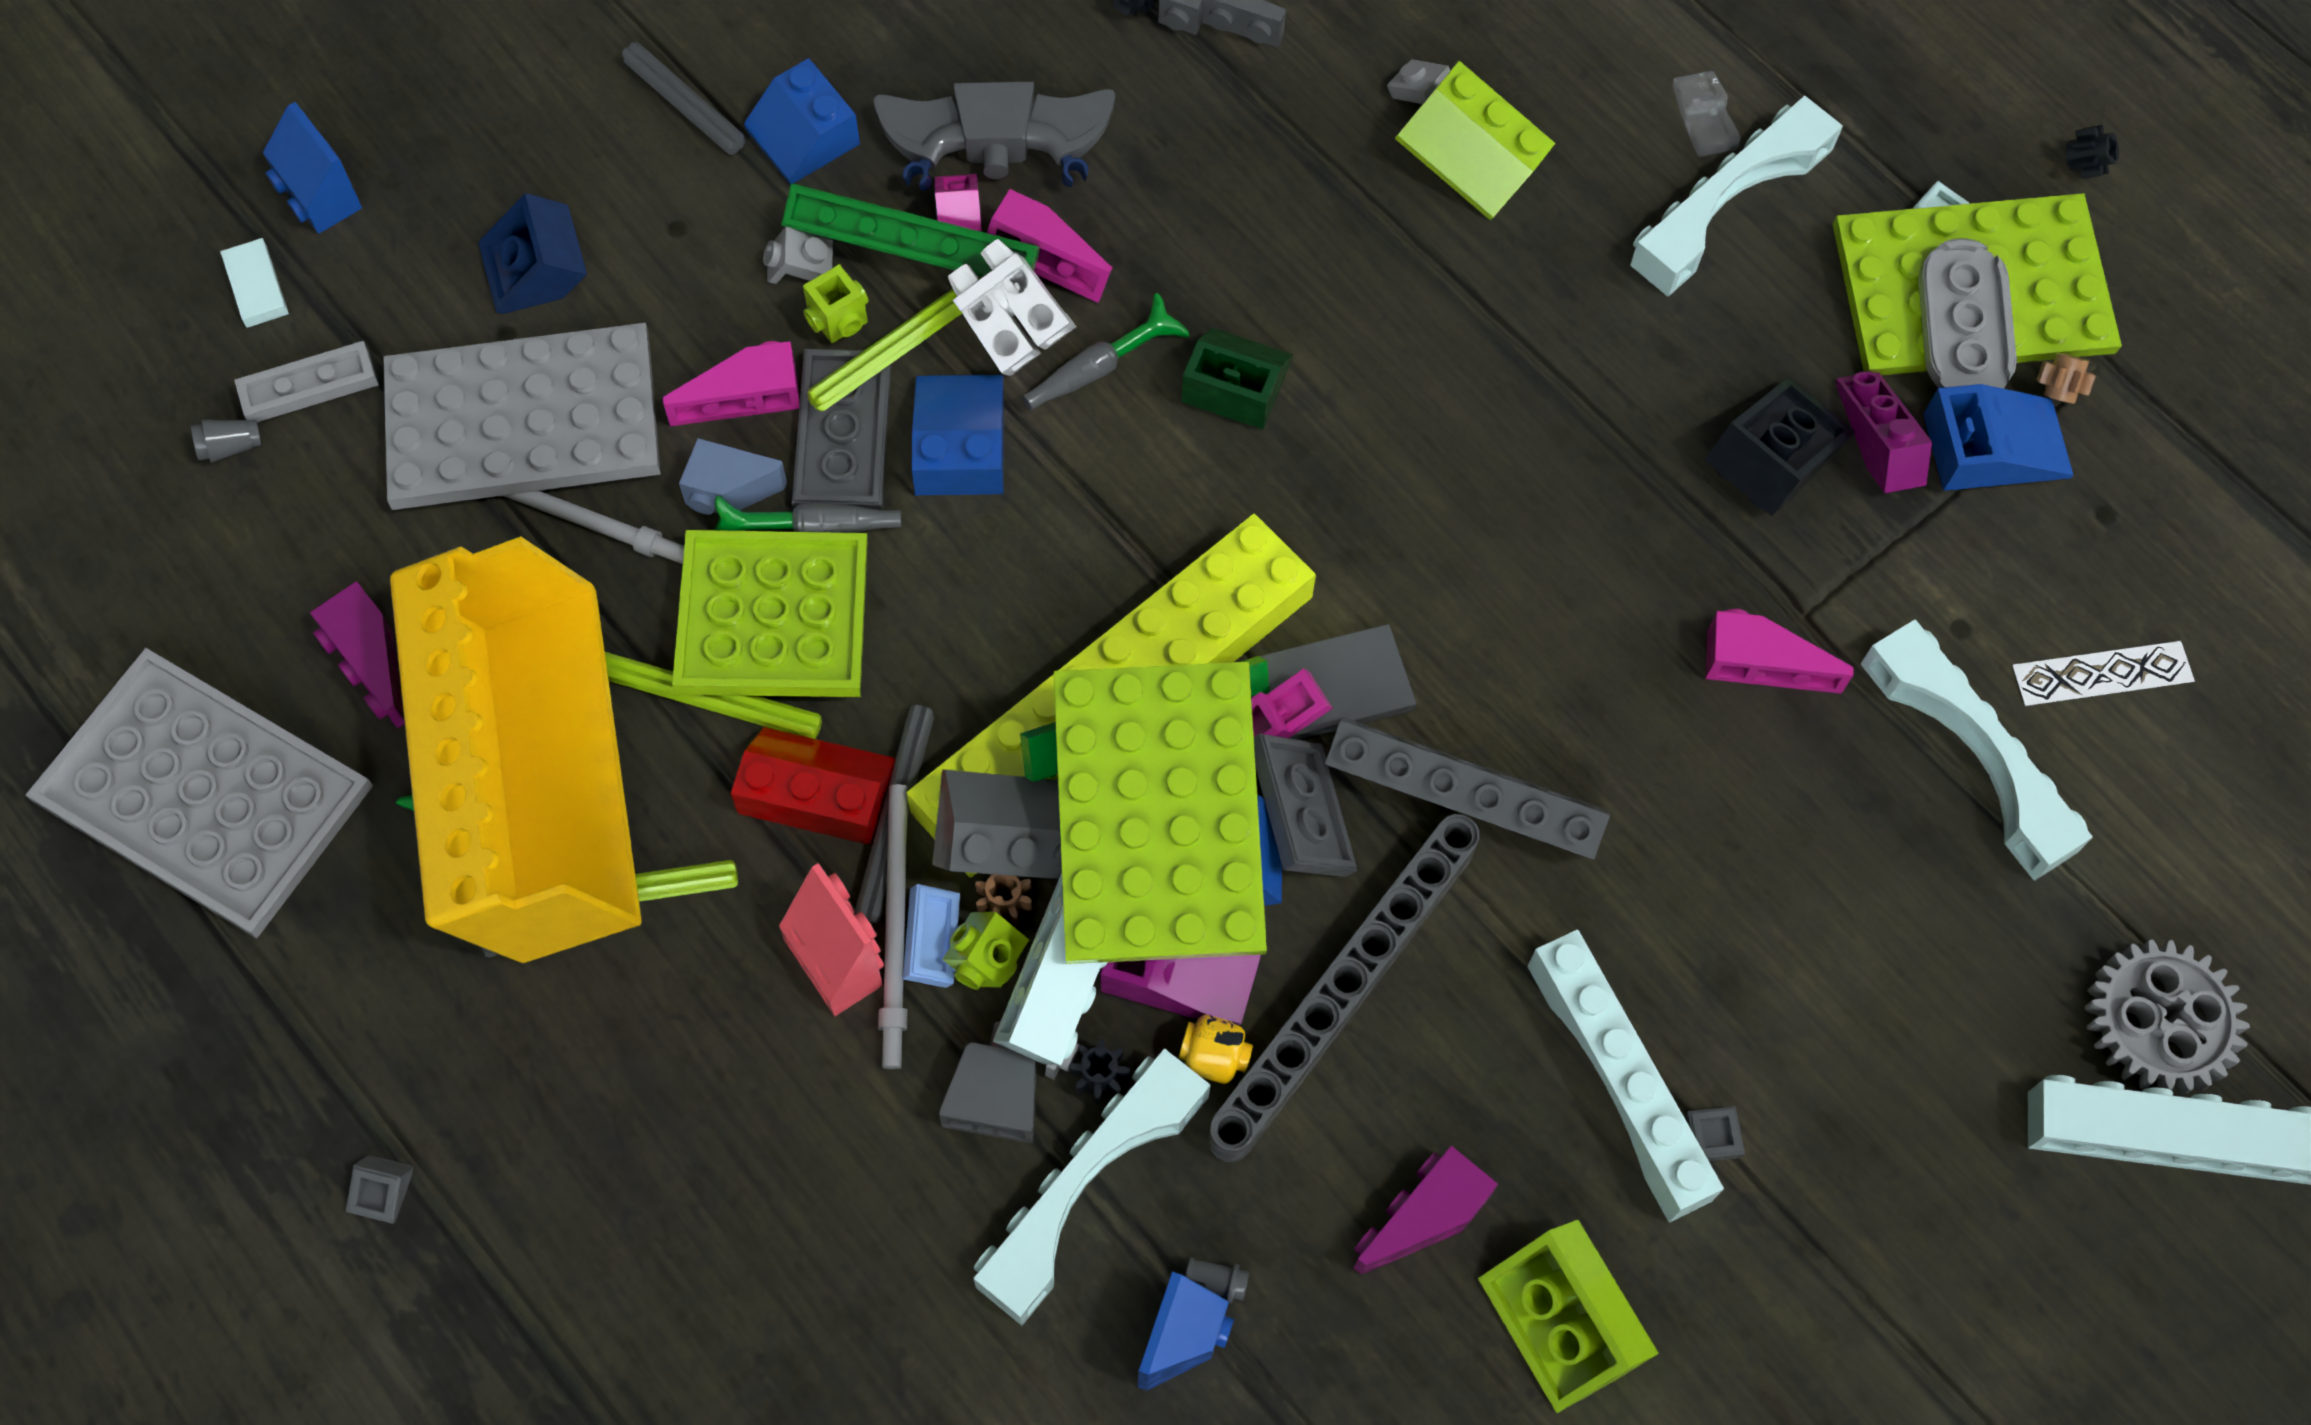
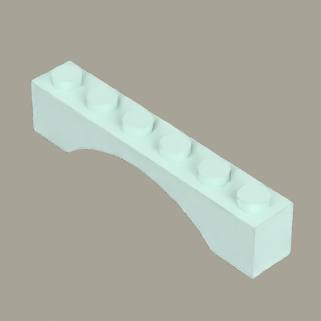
[1630,96,1843,297]
[1861,619,2093,881]
[1527,930,1724,1223]
[974,1048,1210,1326]

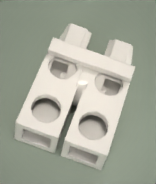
[948,239,1077,376]

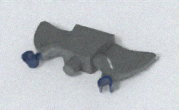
[874,82,1115,191]

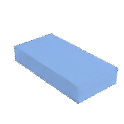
[903,884,960,988]

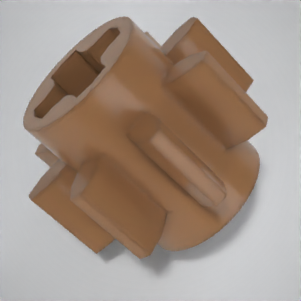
[2037,352,2096,404]
[975,874,1033,925]

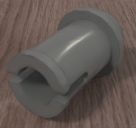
[1186,1257,1249,1304]

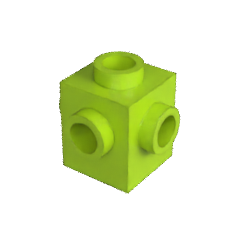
[803,264,869,344]
[942,912,1029,990]

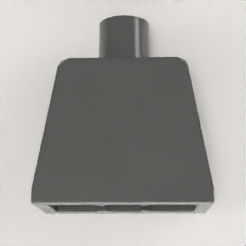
[939,1022,1036,1144]

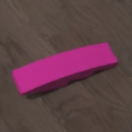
[1251,668,1333,738]

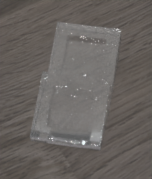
[1673,71,1741,157]

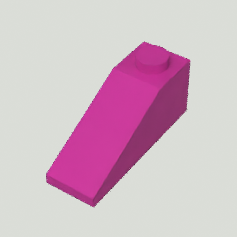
[987,189,1112,303]
[663,341,800,426]
[1706,609,1853,694]

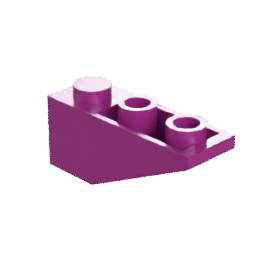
[1836,371,1932,494]
[310,581,405,729]
[1353,1146,1498,1275]

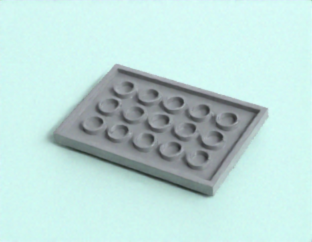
[384,323,661,510]
[26,648,373,939]

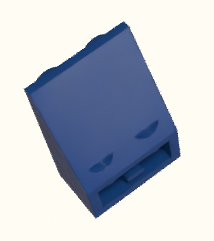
[1923,384,2073,491]

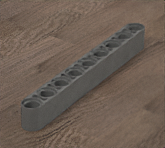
[1209,814,1480,1162]

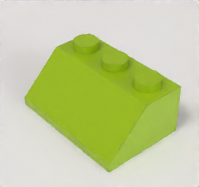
[1395,61,1555,220]
[1478,1220,1659,1413]

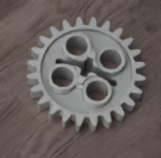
[2085,939,2250,1096]

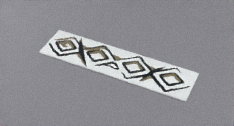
[2013,641,2195,706]

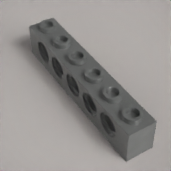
[1325,718,1610,860]

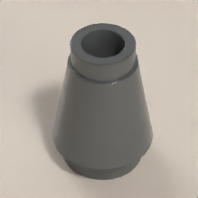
[191,419,262,463]

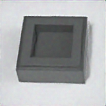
[1684,1106,1745,1161]

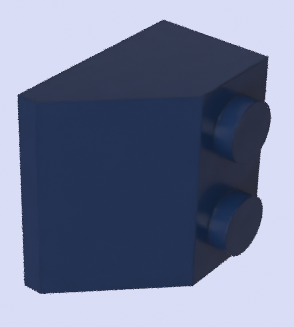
[478,193,587,314]

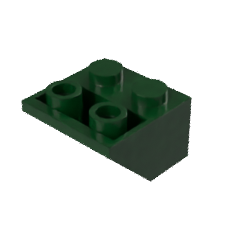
[1182,328,1293,429]

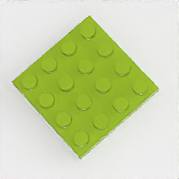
[672,530,868,697]

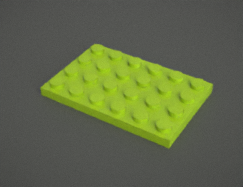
[1832,193,2122,376]
[1054,662,1267,964]

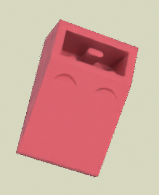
[779,863,884,1017]

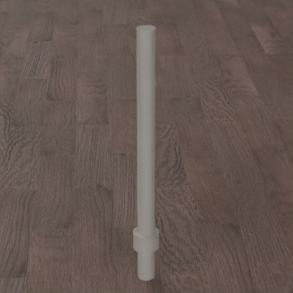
[502,491,684,564]
[878,784,908,1069]

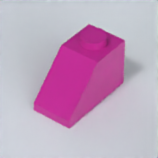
[935,174,982,232]

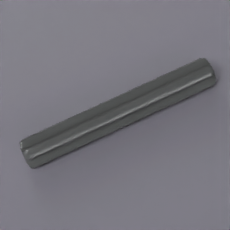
[622,42,746,155]

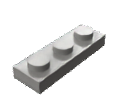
[234,341,379,422]

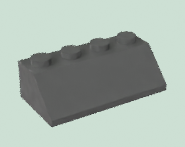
[932,769,1062,879]

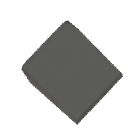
[346,1155,413,1224]

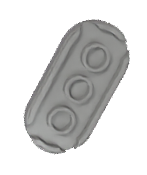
[1918,238,2017,389]

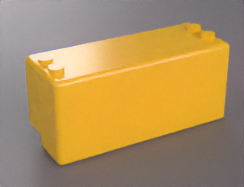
[390,536,641,963]

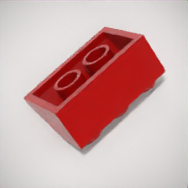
[730,727,896,846]

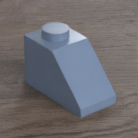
[679,438,787,515]

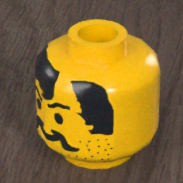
[1178,1015,1253,1084]

